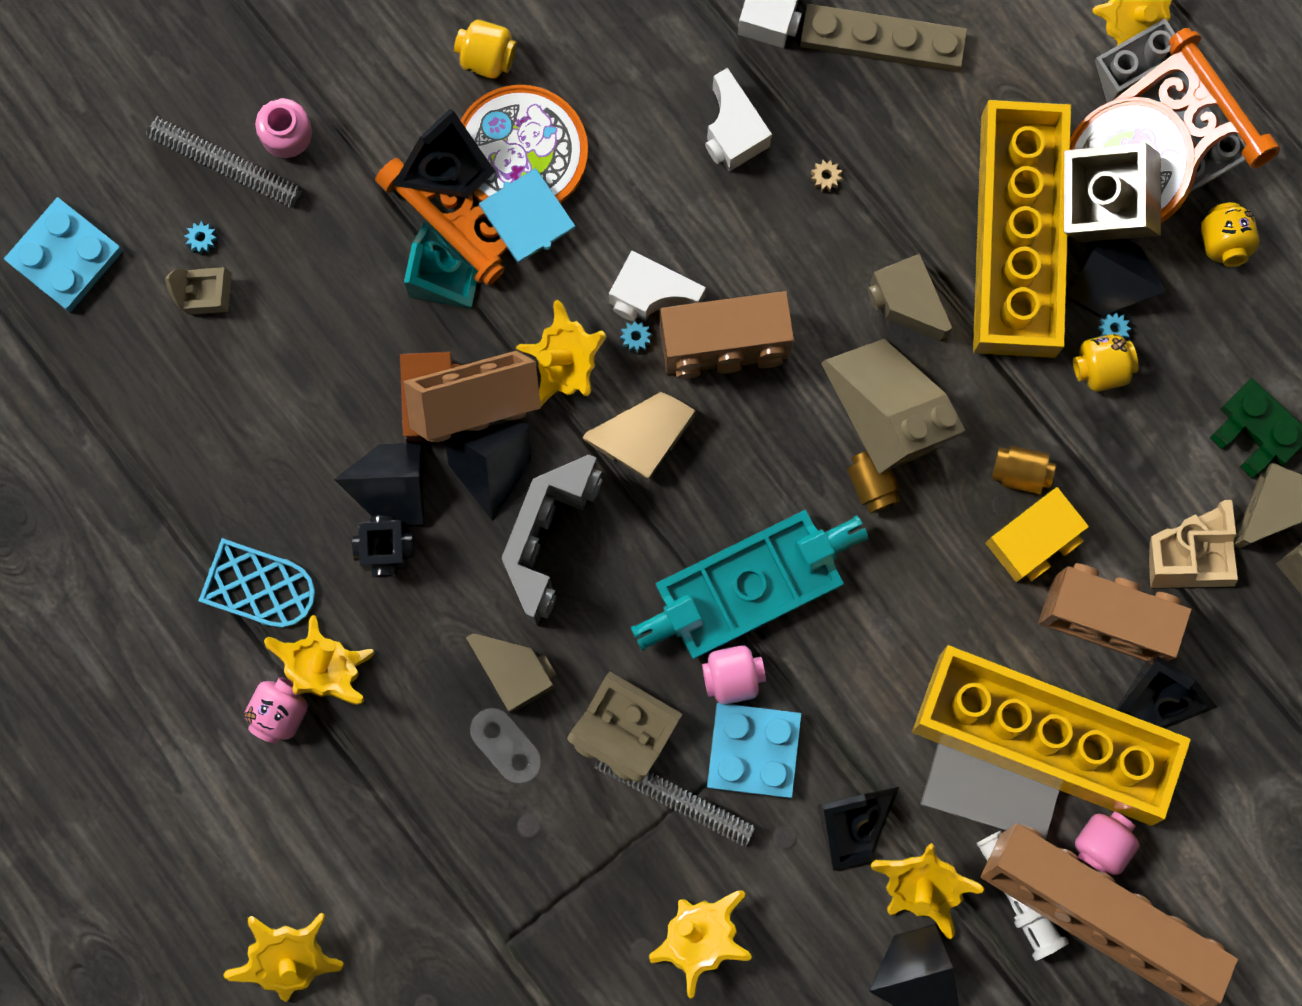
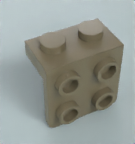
[567,671,683,782]

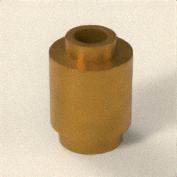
[992,445,1056,494]
[847,451,900,514]

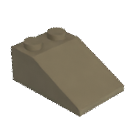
[821,339,966,474]

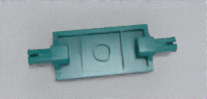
[630,509,869,660]

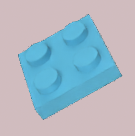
[4,197,123,313]
[707,703,801,798]

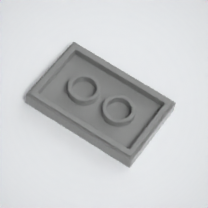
[920,743,1059,840]

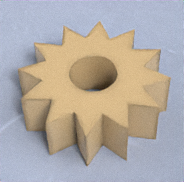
[810,159,842,192]

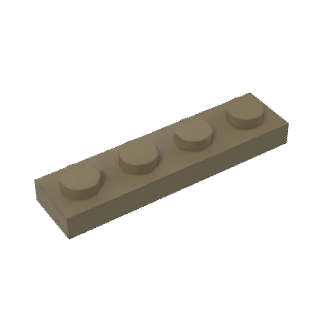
[800,3,967,72]

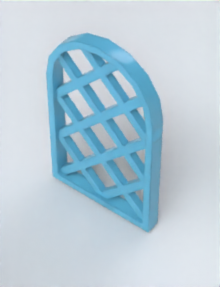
[198,538,316,628]

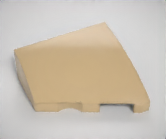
[582,392,695,481]
[1149,500,1238,588]

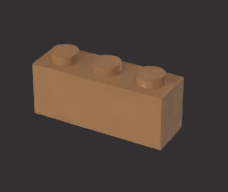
[403,350,541,442]

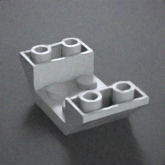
[1095,18,1246,193]
[501,455,602,626]

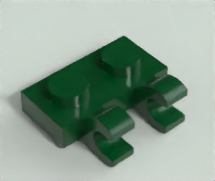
[1209,377,1302,478]

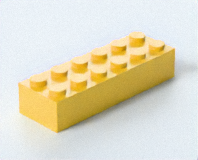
[973,100,1071,358]
[912,645,1191,826]

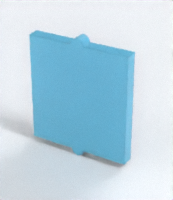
[479,168,575,264]

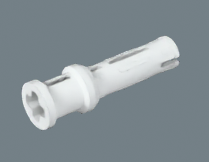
[976,830,1069,961]

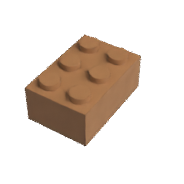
[660,291,794,379]
[1038,563,1192,662]

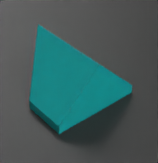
[404,220,478,308]

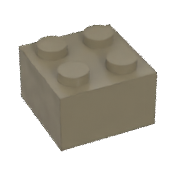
[1064,142,1161,243]

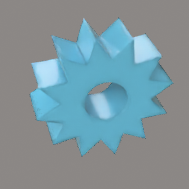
[184,221,218,255]
[1097,312,1132,339]
[620,321,652,354]

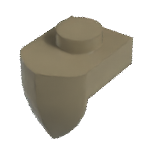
[165,267,232,315]

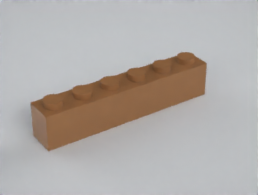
[980,823,1238,1006]

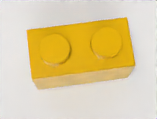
[985,487,1089,582]

